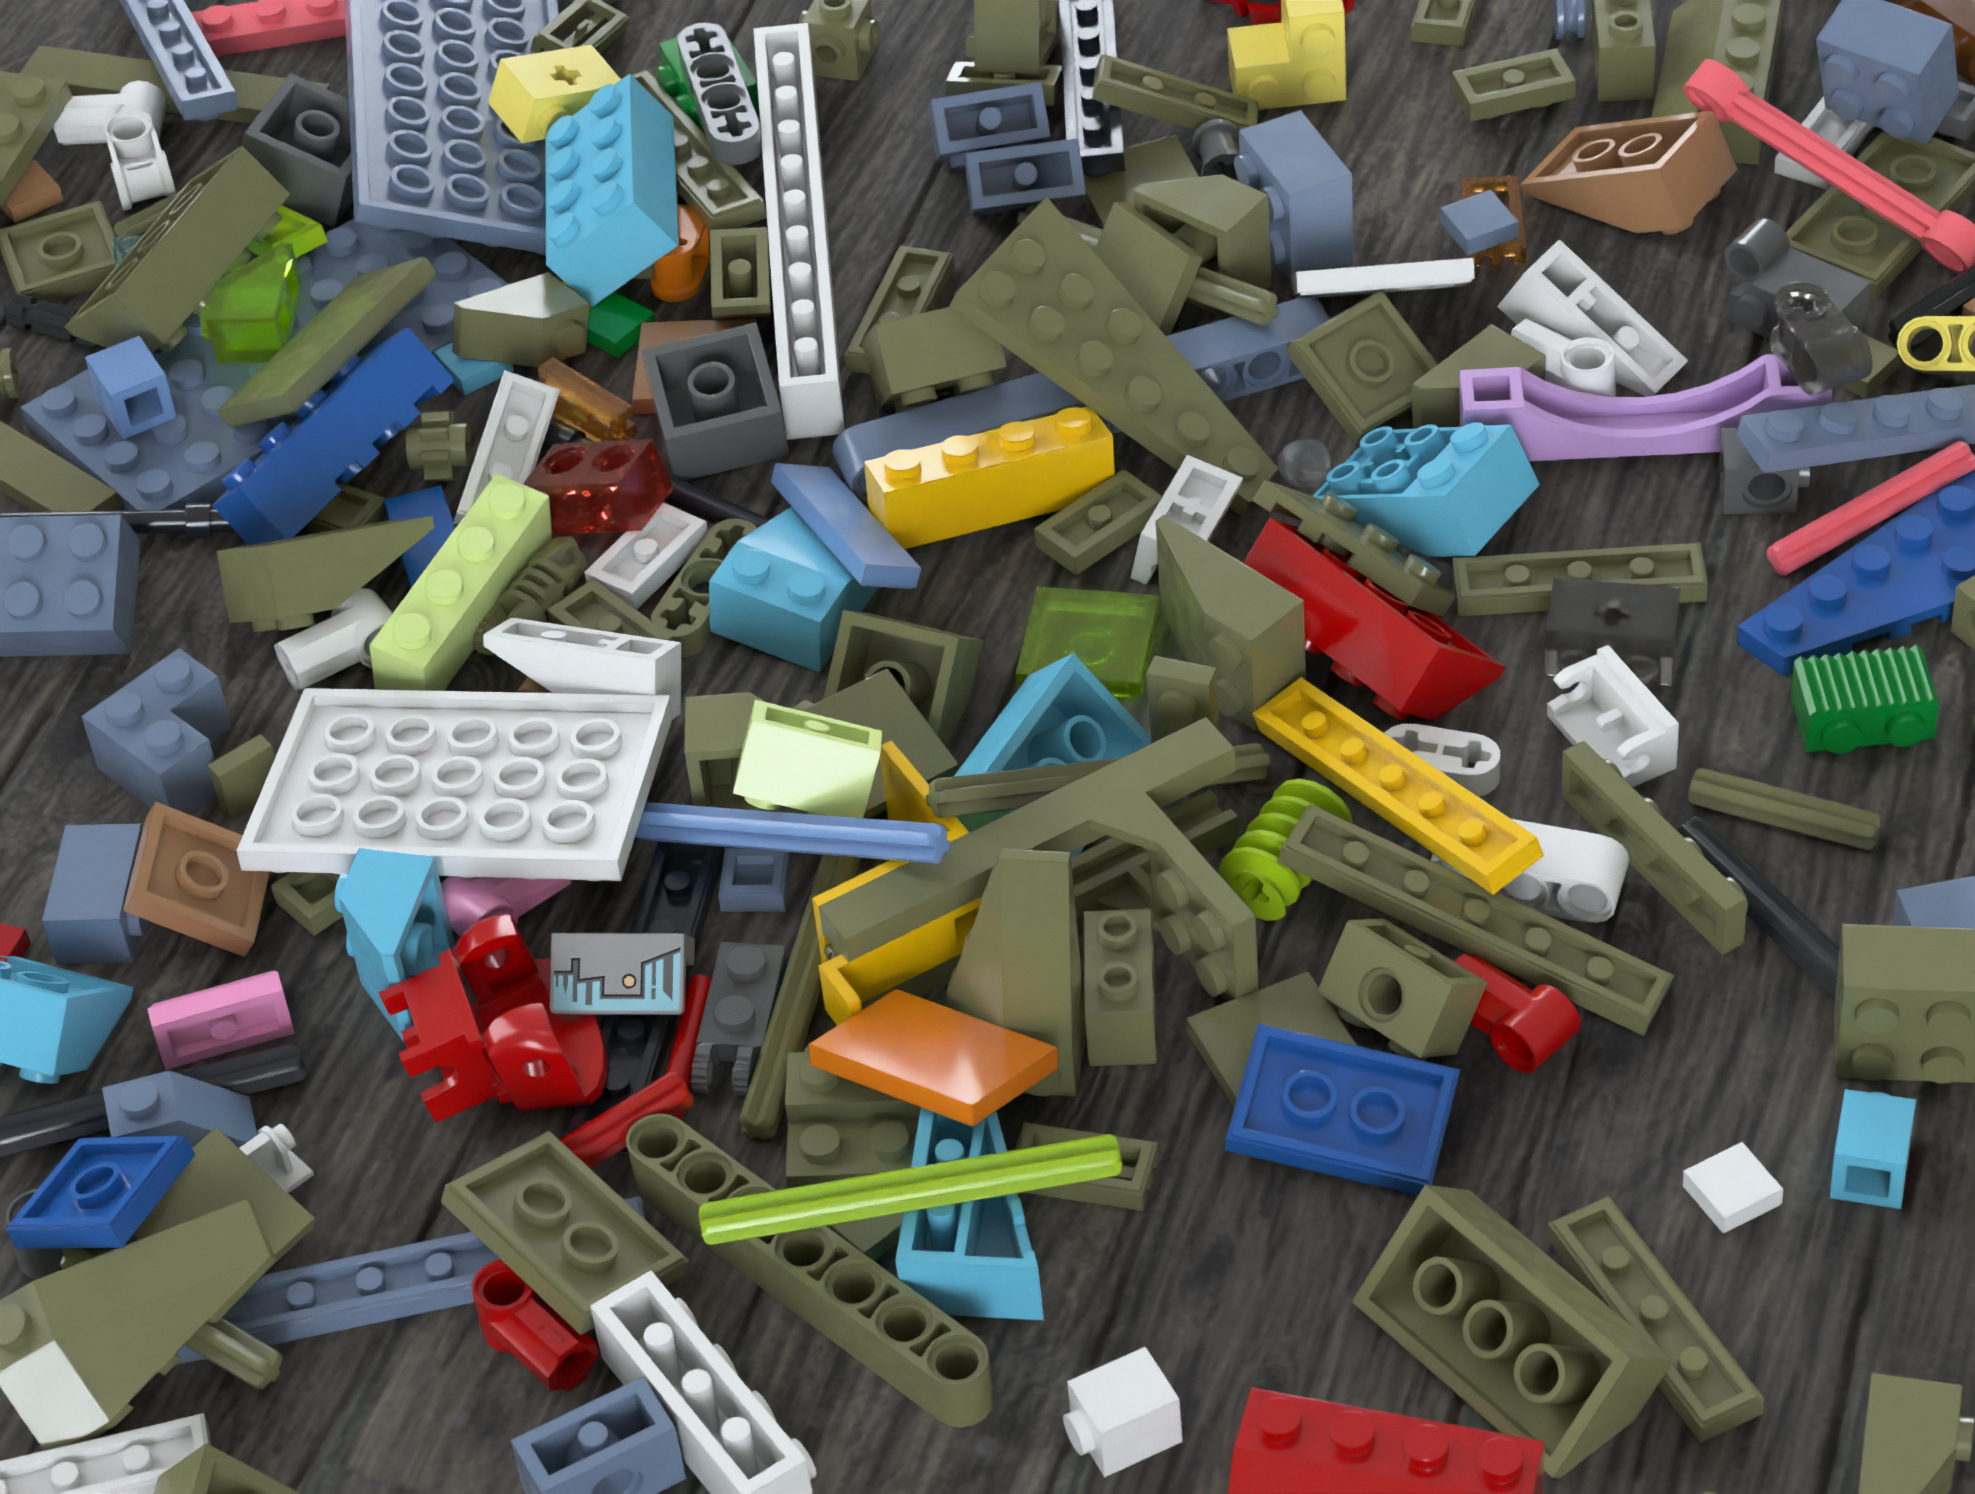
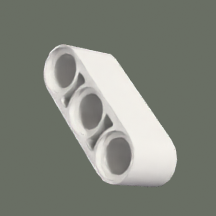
[1431,819,1630,923]

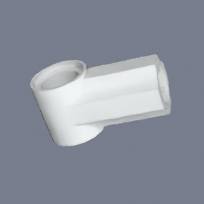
[54,81,167,145]
[1511,319,1616,397]
[274,588,393,692]

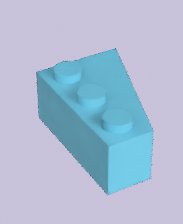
[895,1108,1044,1320]

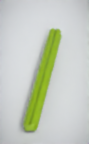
[699,1134,1122,1245]

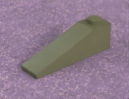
[0,1199,277,1451]

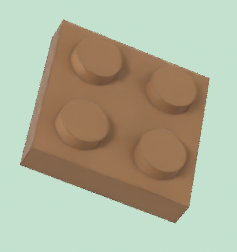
[123,801,270,957]

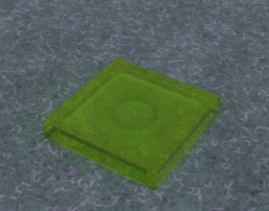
[1016,586,1160,698]

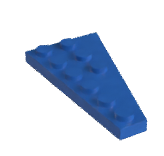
[1737,469,1975,676]

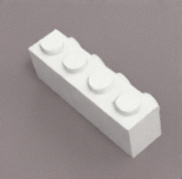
[590,1271,817,1494]

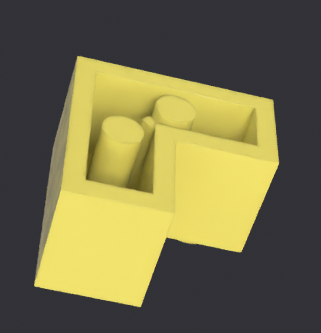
[1227,0,1346,110]

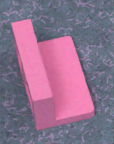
[147,971,295,1070]

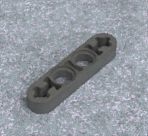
[677,23,762,165]

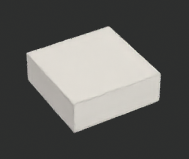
[1683,1142,1783,1234]

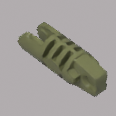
[472,536,588,656]

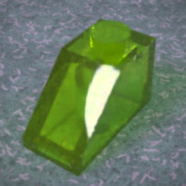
[200,243,302,363]

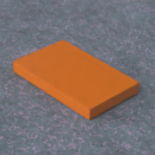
[809,989,1058,1127]

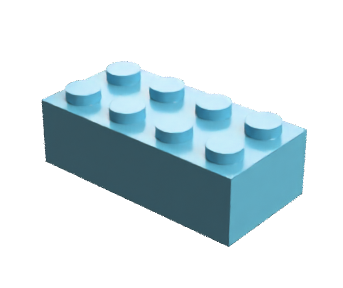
[546,74,679,307]

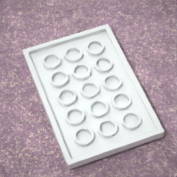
[237,688,673,881]

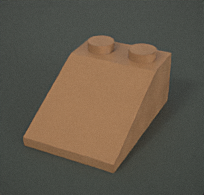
[1520,110,1738,235]

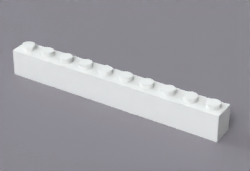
[754,23,845,440]

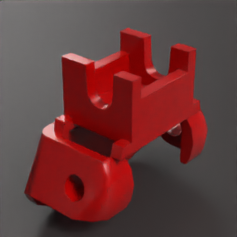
[379,914,608,1123]

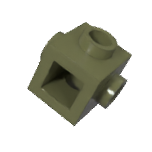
[798,0,880,81]

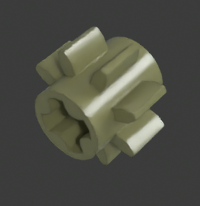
[406,410,473,482]

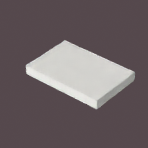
[1291,258,1475,299]

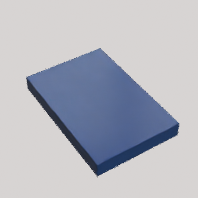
[1225,1023,1460,1196]

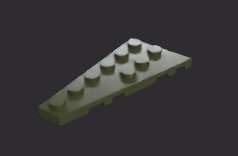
[949,196,1278,517]

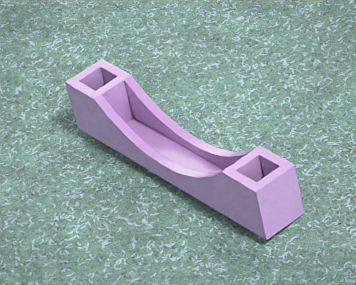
[1459,352,1832,461]

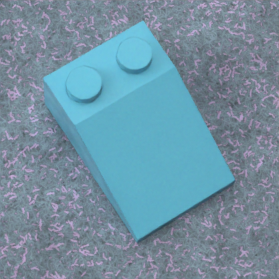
[709,506,878,673]

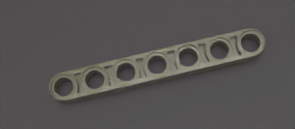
[626,1114,994,1428]

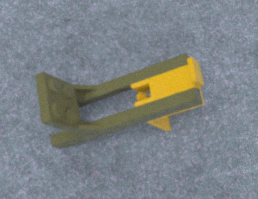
[812,717,1259,1026]

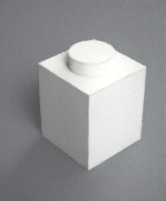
[1063,1347,1183,1477]

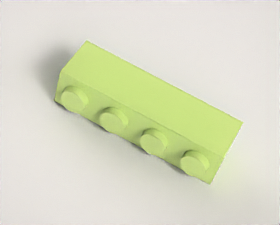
[369,473,552,691]

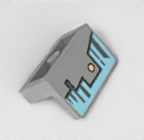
[550,933,695,1015]

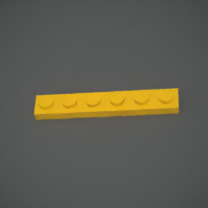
[1252,677,1544,895]

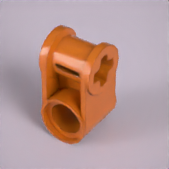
[650,204,710,302]

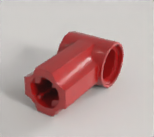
[1454,953,1581,1074]
[471,1260,599,1392]

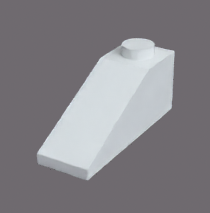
[1497,239,1688,397]
[483,618,681,720]

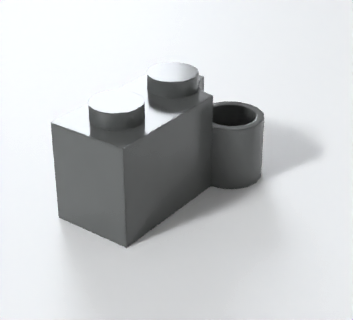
[1724,218,1871,353]

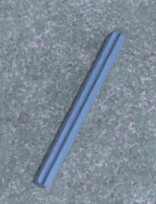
[635,802,951,864]

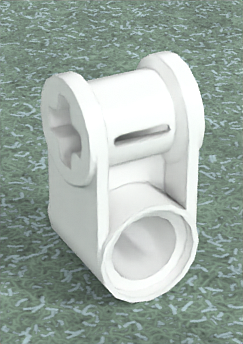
[104,110,176,211]

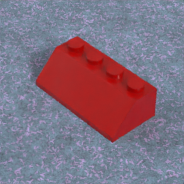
[1243,518,1506,721]
[1227,1387,1545,1494]

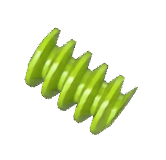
[1218,779,1353,921]

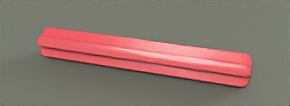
[1766,441,1975,576]

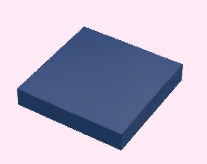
[6,1136,196,1249]

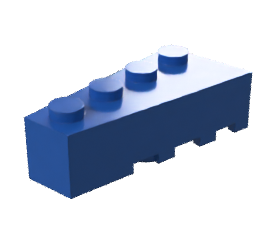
[212,327,455,545]

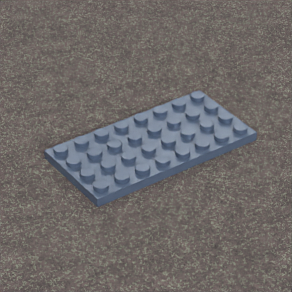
[344,0,561,256]
[21,219,510,535]

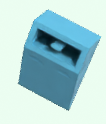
[1313,422,1540,557]

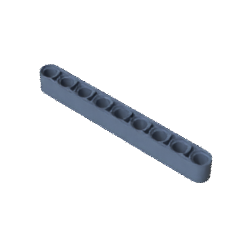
[832,297,1331,503]

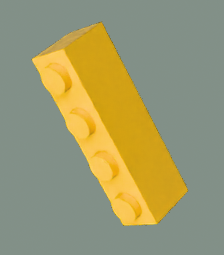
[864,406,1115,549]

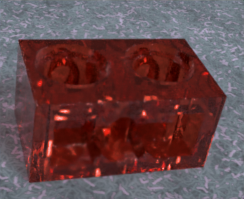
[523,439,674,534]

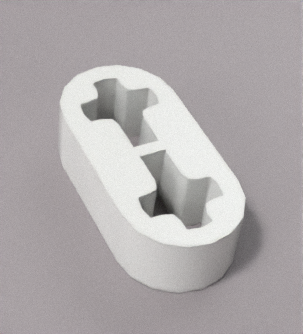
[1384,724,1500,797]

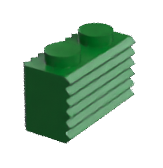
[1791,644,1939,754]

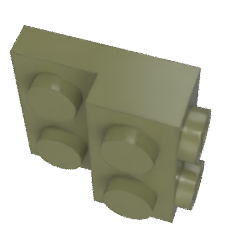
[785,1045,921,1189]

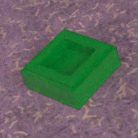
[587,292,656,358]

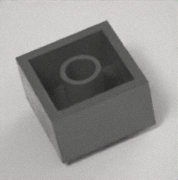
[242,73,353,227]
[641,323,790,481]

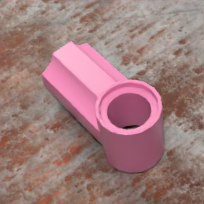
[441,876,572,937]

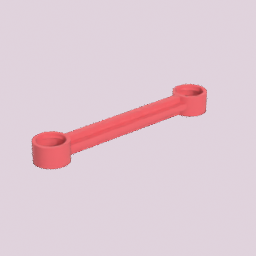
[1683,59,1975,274]

